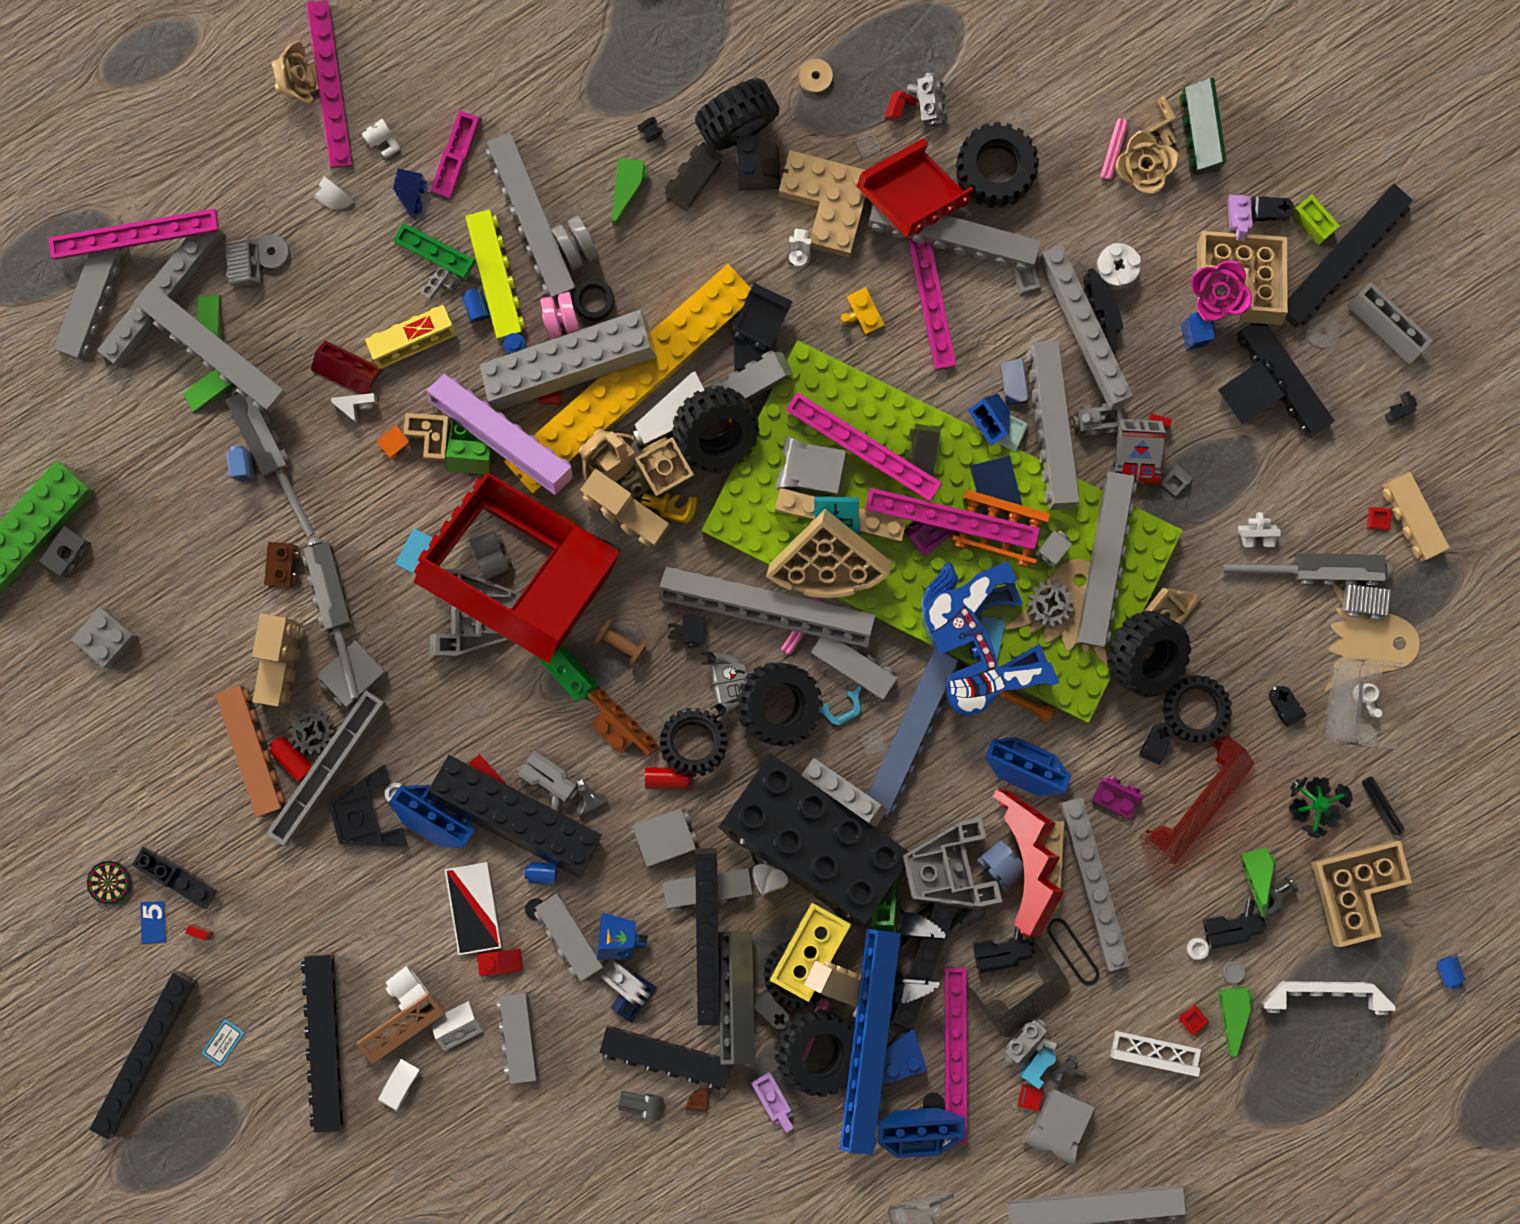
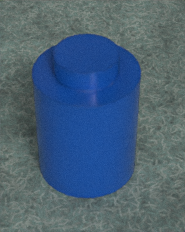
[462,288,491,323]
[504,333,527,354]
[525,862,557,885]
[1436,955,1466,990]

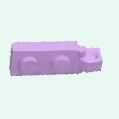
[1228,195,1252,241]
[751,1072,794,1132]

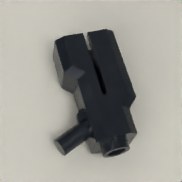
[1203,899,1266,949]
[973,927,1035,973]

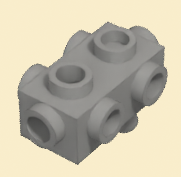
[907,73,947,126]
[1073,403,1126,437]
[1004,1019,1059,1067]

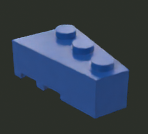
[882,1028,927,1085]

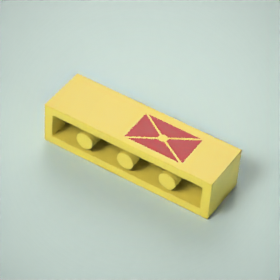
[365,305,457,369]

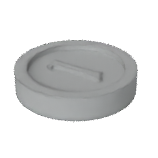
[1222,961,1245,983]

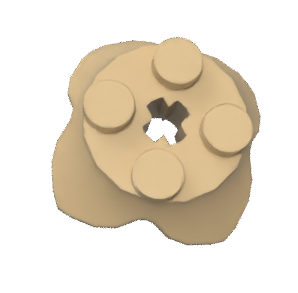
[272,40,318,104]
[1115,130,1180,194]
[578,429,634,482]

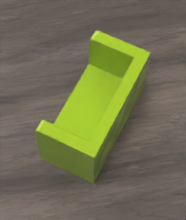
[1291,194,1340,245]

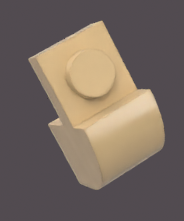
[596,431,636,482]

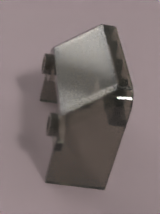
[966,936,1070,1037]

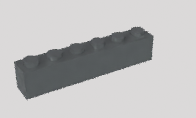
[718,931,755,1065]

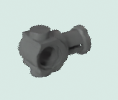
[1253,875,1299,918]

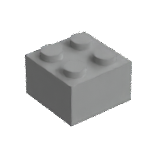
[71,607,138,669]

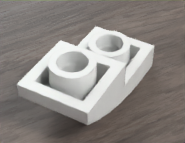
[378,1059,420,1111]

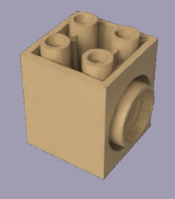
[635,437,697,496]

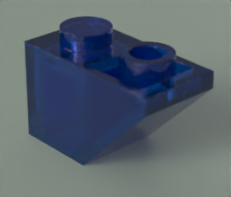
[393,169,427,219]

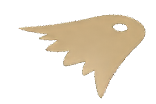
[1005,559,1108,666]
[1325,585,1420,691]

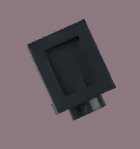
[1385,391,1417,422]

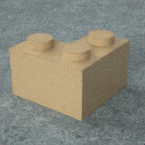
[404,413,451,462]

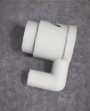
[362,118,400,159]
[1353,683,1382,718]

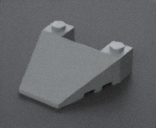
[429,569,520,657]
[902,817,1002,910]

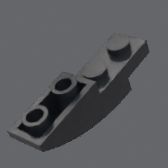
[1083,268,1124,354]
[132,847,218,910]

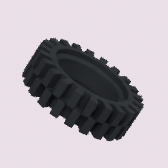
[1162,675,1232,743]
[660,708,727,777]
[764,940,823,1008]

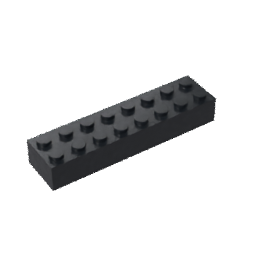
[427,755,602,878]

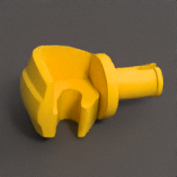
[641,492,697,523]

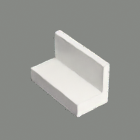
[431,1001,483,1051]

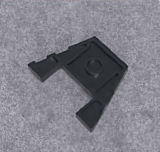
[328,765,408,847]

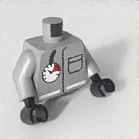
[701,652,755,718]

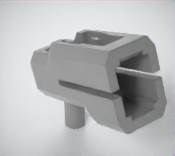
[518,750,578,811]

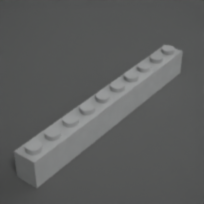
[659,567,875,648]

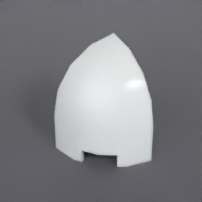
[315,176,355,210]

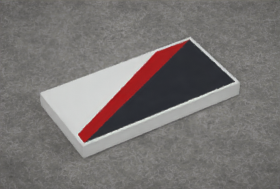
[445,862,502,955]

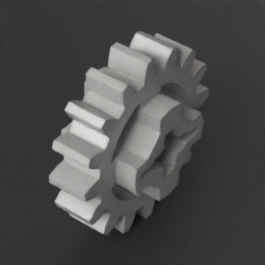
[1026,579,1074,627]

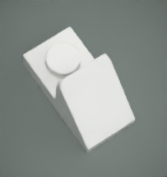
[331,393,378,424]

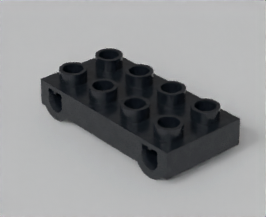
[718,753,909,929]

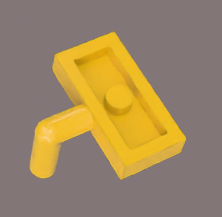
[840,287,884,335]

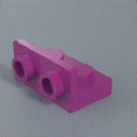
[904,521,957,556]
[1091,776,1144,820]

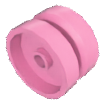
[540,292,580,340]

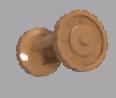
[594,619,648,667]

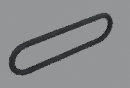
[1047,918,1099,985]

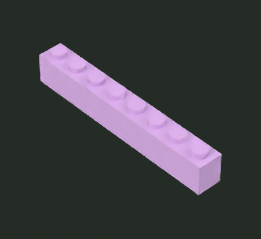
[426,374,573,495]

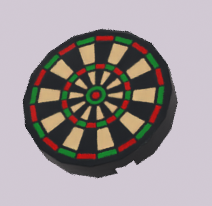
[87,861,131,904]

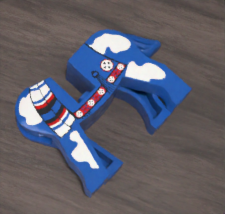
[922,561,1059,716]

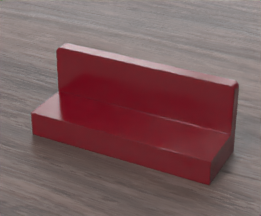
[311,341,381,395]

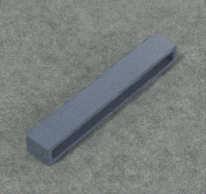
[867,650,960,817]

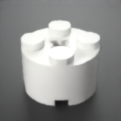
[1095,243,1141,291]

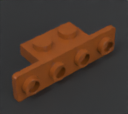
[588,687,659,756]

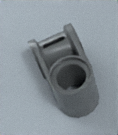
[754,989,790,1029]

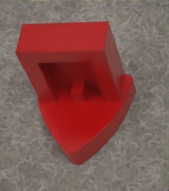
[884,90,917,121]

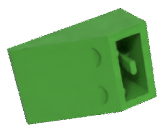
[446,408,495,475]

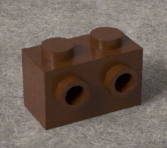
[264,542,300,588]

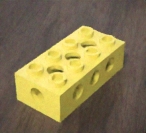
[770,903,851,1002]

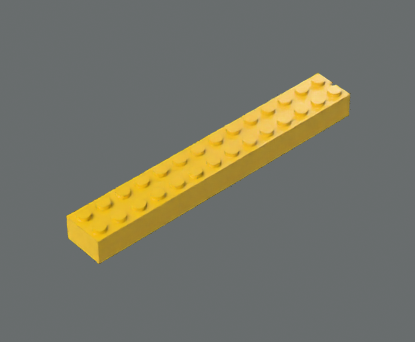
[504,264,751,496]

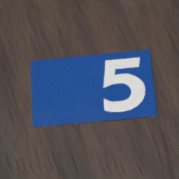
[140,901,165,943]

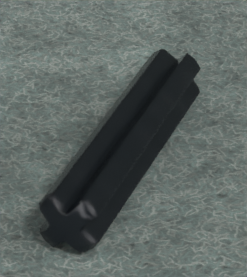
[1362,776,1405,835]

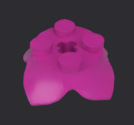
[1191,261,1252,321]

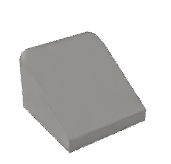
[1162,465,1192,497]

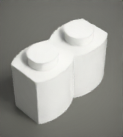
[386,965,432,1017]

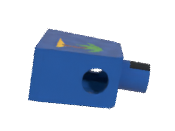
[597,913,648,960]

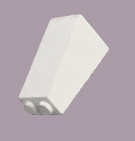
[633,371,704,448]

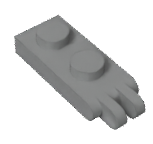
[598,959,650,1006]

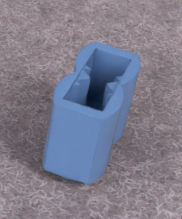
[226,446,256,482]

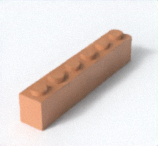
[215,686,286,817]

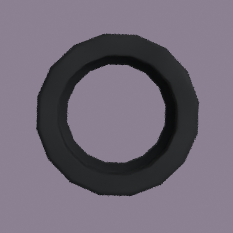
[573,279,615,321]

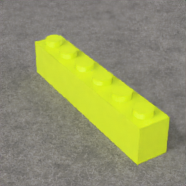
[465,209,526,342]

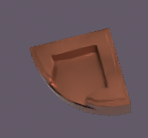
[685,1088,709,1111]

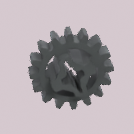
[287,708,336,755]

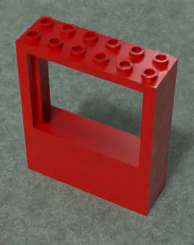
[414,472,620,663]

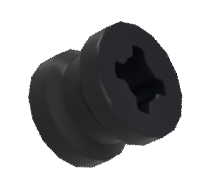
[637,117,664,143]

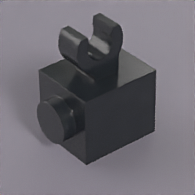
[668,616,705,648]

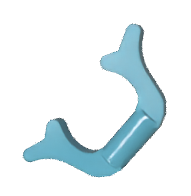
[818,686,862,725]

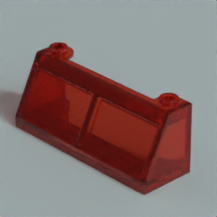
[1140,736,1254,865]

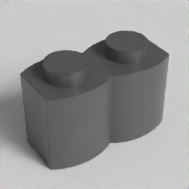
[469,531,513,581]

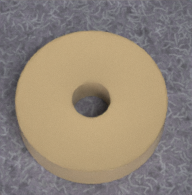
[799,59,833,94]

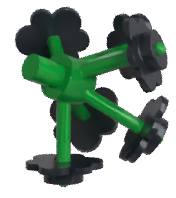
[1289,777,1353,838]

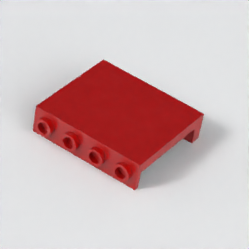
[856,138,973,238]

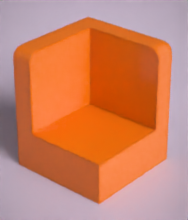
[377,425,409,460]

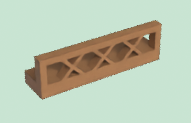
[357,992,444,1064]

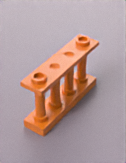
[951,490,1050,568]

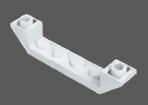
[1260,981,1395,1015]

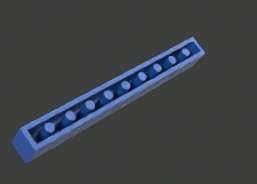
[839,929,901,1155]

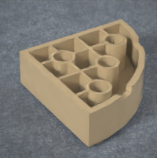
[766,509,891,598]

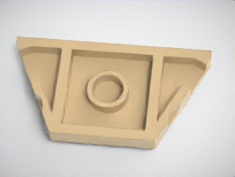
[1145,587,1202,660]

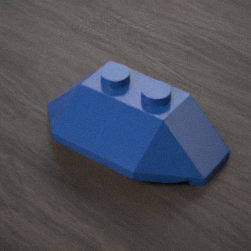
[985,737,1071,796]
[389,785,474,848]
[878,1108,965,1158]

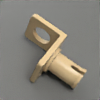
[1146,96,1177,146]

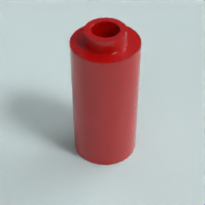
[269,737,312,783]
[645,767,693,789]

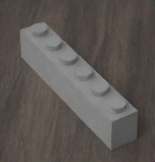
[53,247,128,361]

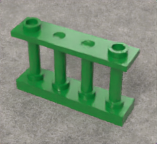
[536,644,599,701]

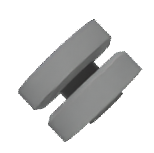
[551,215,600,271]

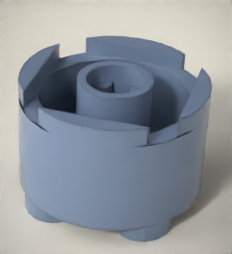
[977,840,1024,892]

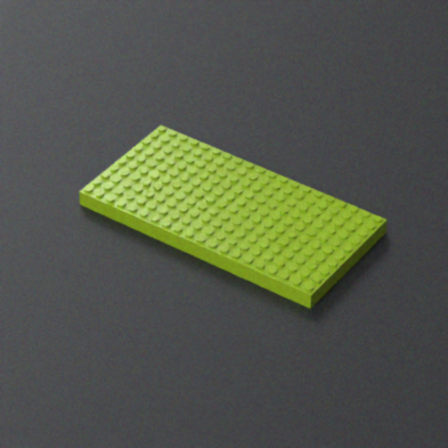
[702,340,1183,724]

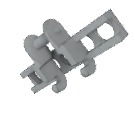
[420,267,461,300]

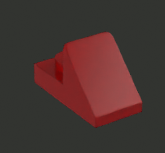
[477,948,523,976]

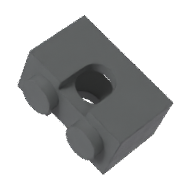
[39,526,91,578]

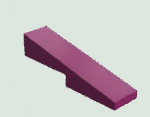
[430,110,482,198]

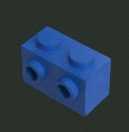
[1181,312,1216,350]

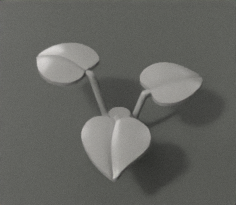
[753,861,788,896]

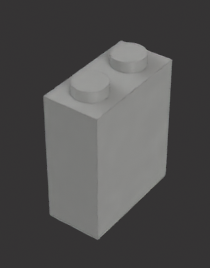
[317,640,388,708]
[632,808,699,867]

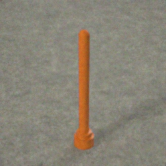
[958,669,1055,723]

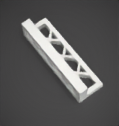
[1110,1031,1201,1077]

